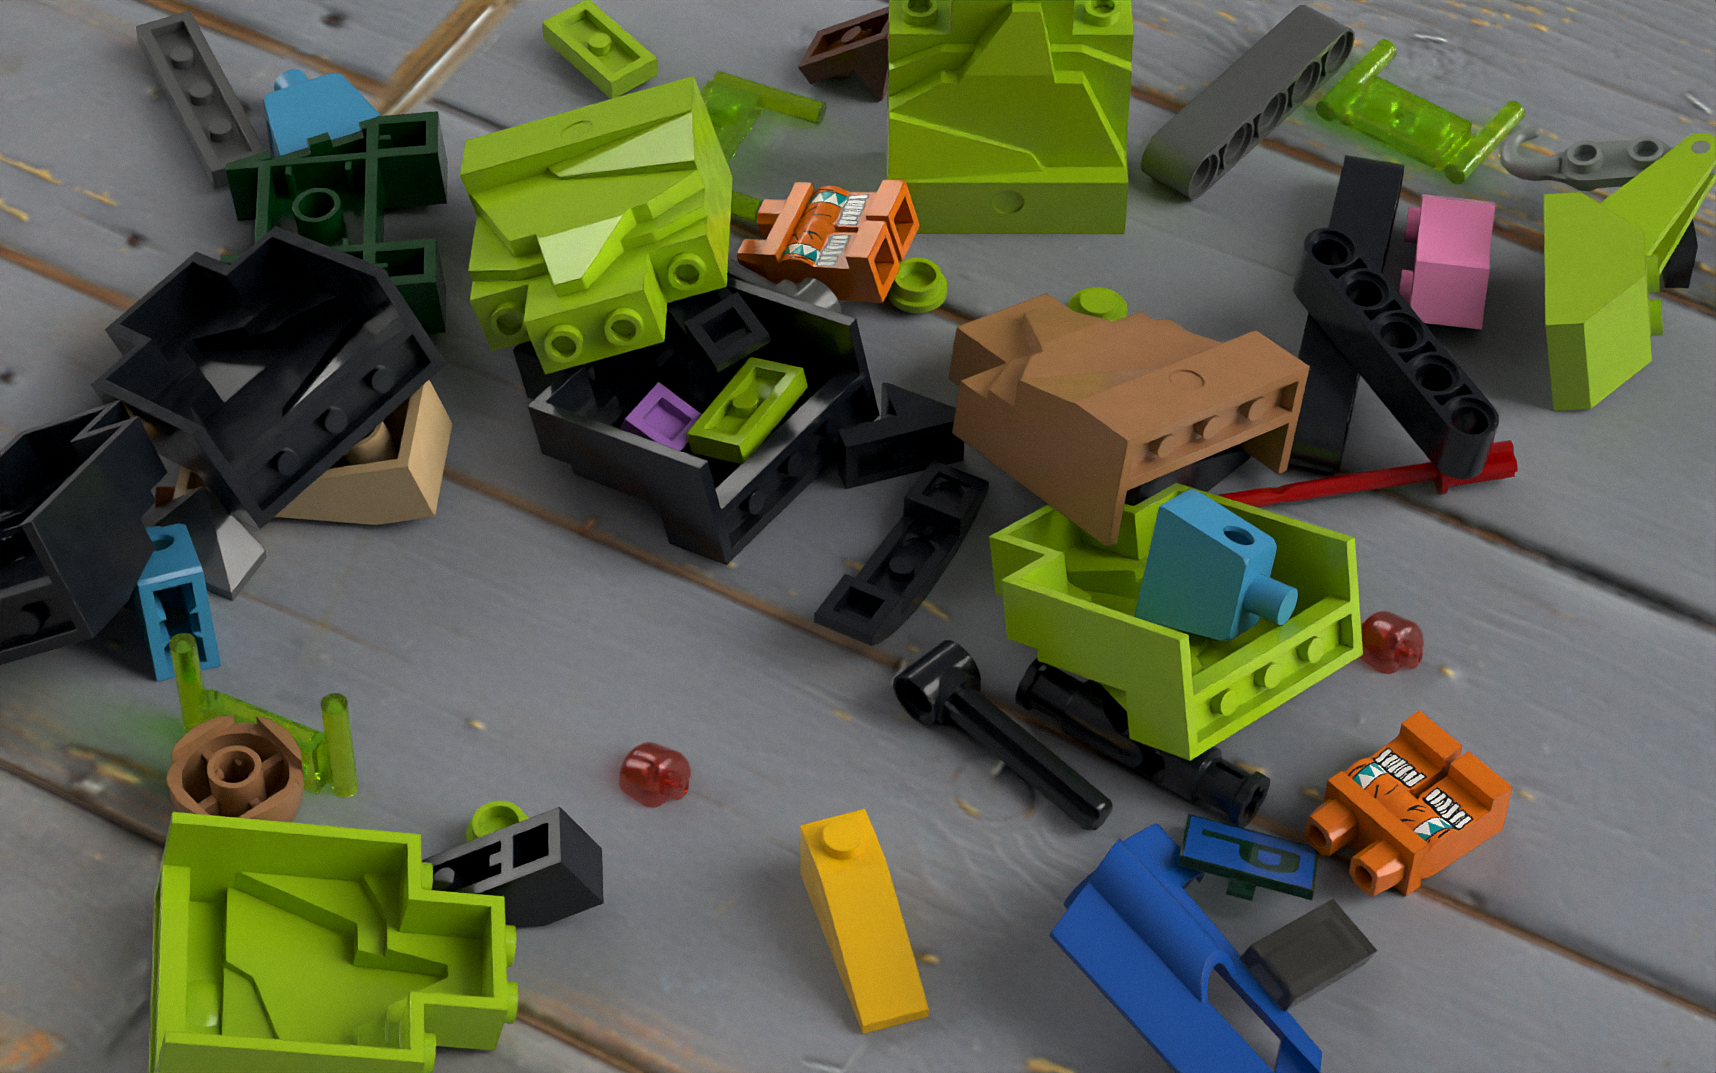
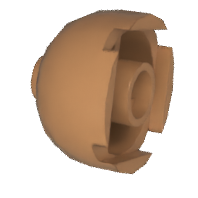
[167,715,304,822]

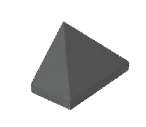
[143,486,267,601]

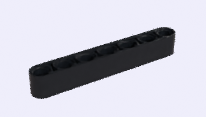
[1288,155,1404,474]

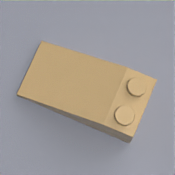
[173,380,452,525]

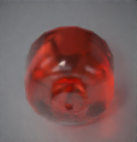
[1359,611,1424,674]
[619,742,691,808]

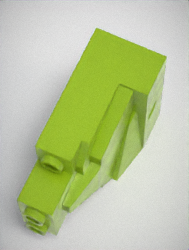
[887,0,1134,234]
[460,76,733,374]
[989,483,1363,761]
[148,812,518,1073]

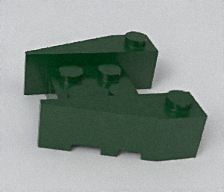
[220,111,448,334]

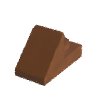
[798,6,889,101]

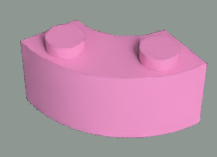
[1399,194,1495,330]

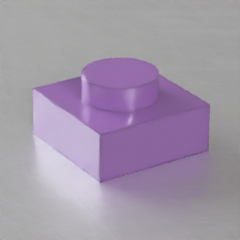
[620,382,702,452]

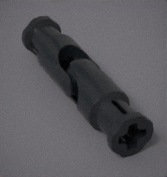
[1015,658,1270,828]

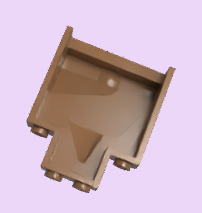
[948,293,1310,547]

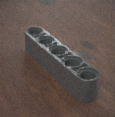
[1141,5,1355,200]

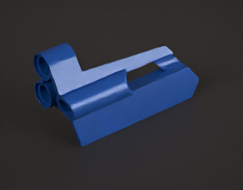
[1049,824,1322,1073]

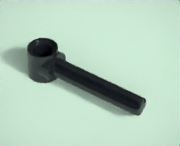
[893,640,1113,830]

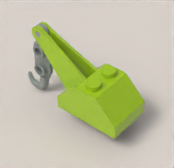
[1499,127,1716,411]

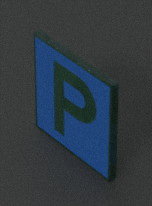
[1177,814,1319,901]

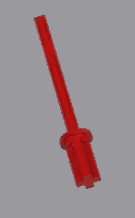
[1218,440,1518,508]

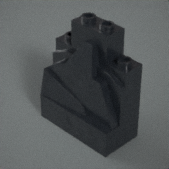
[91,226,447,529]
[513,276,880,565]
[0,400,168,665]

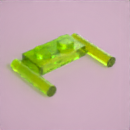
[1316,39,1525,184]
[700,71,826,222]
[169,633,359,798]

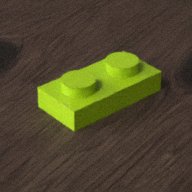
[542,0,658,99]
[686,357,808,464]

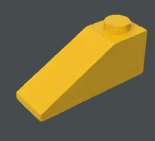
[800,809,929,1034]

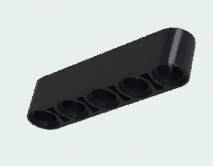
[1293,228,1499,479]

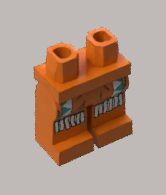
[737,180,920,303]
[1304,710,1513,897]

